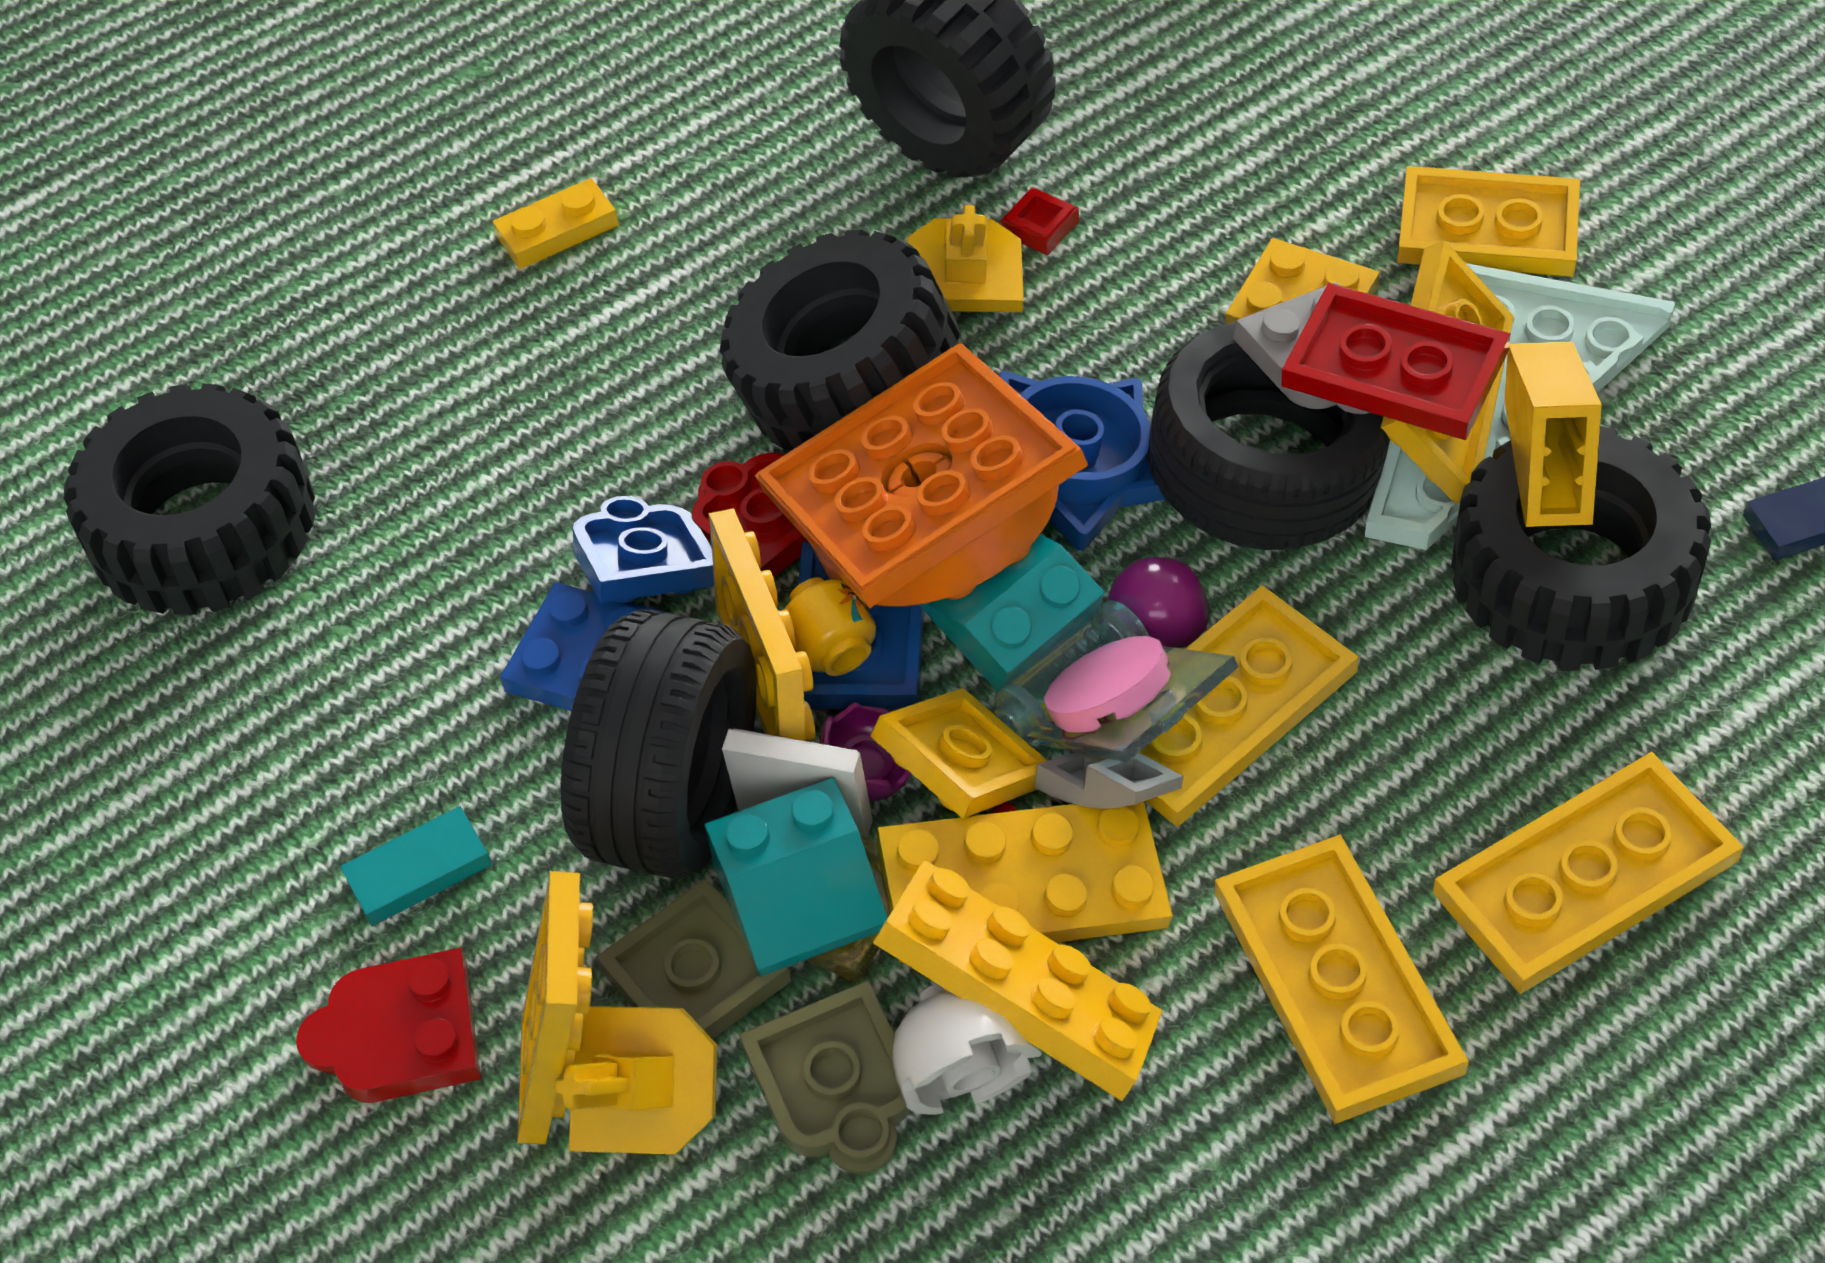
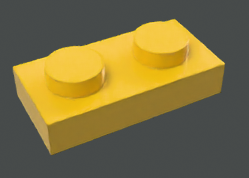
[493,178,619,270]

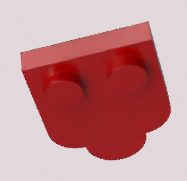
[692,453,808,578]
[296,947,481,1103]

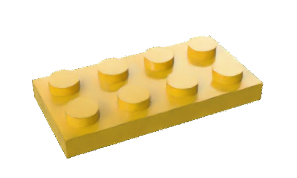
[1381,240,1514,504]
[709,508,815,741]
[1082,585,1359,828]
[1433,751,1744,995]
[876,801,1173,963]
[1214,834,1469,1124]
[873,859,1163,1101]
[517,871,593,1145]

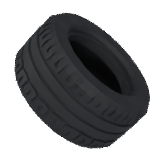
[1147,322,1390,550]
[560,609,757,879]

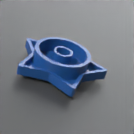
[999,371,1166,551]

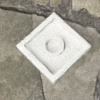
[722,728,873,840]

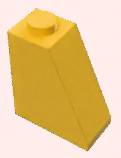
[1505,342,1602,527]

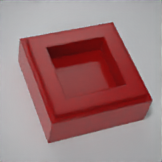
[1001,187,1079,256]

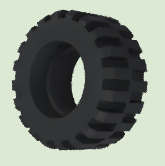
[839,0,1056,178]
[720,230,960,451]
[64,383,315,615]
[1451,426,1711,671]

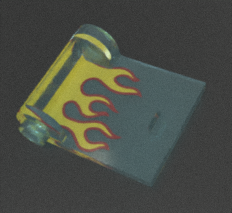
[995,600,1239,763]

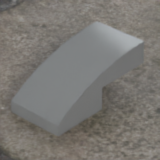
[1035,749,1183,809]

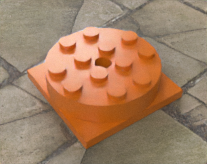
[755,343,1088,609]

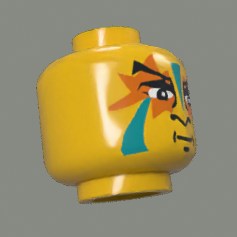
[784,577,876,676]

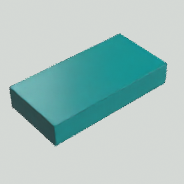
[340,806,492,927]

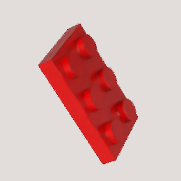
[1281,283,1511,441]

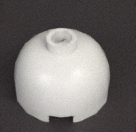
[893,984,1042,1115]

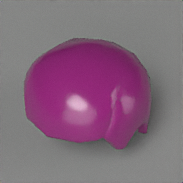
[1107,557,1210,654]
[819,703,913,802]

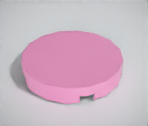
[1044,636,1171,733]

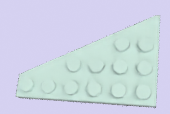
[1365,263,1675,550]

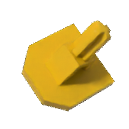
[907,204,1024,313]
[554,1006,717,1154]

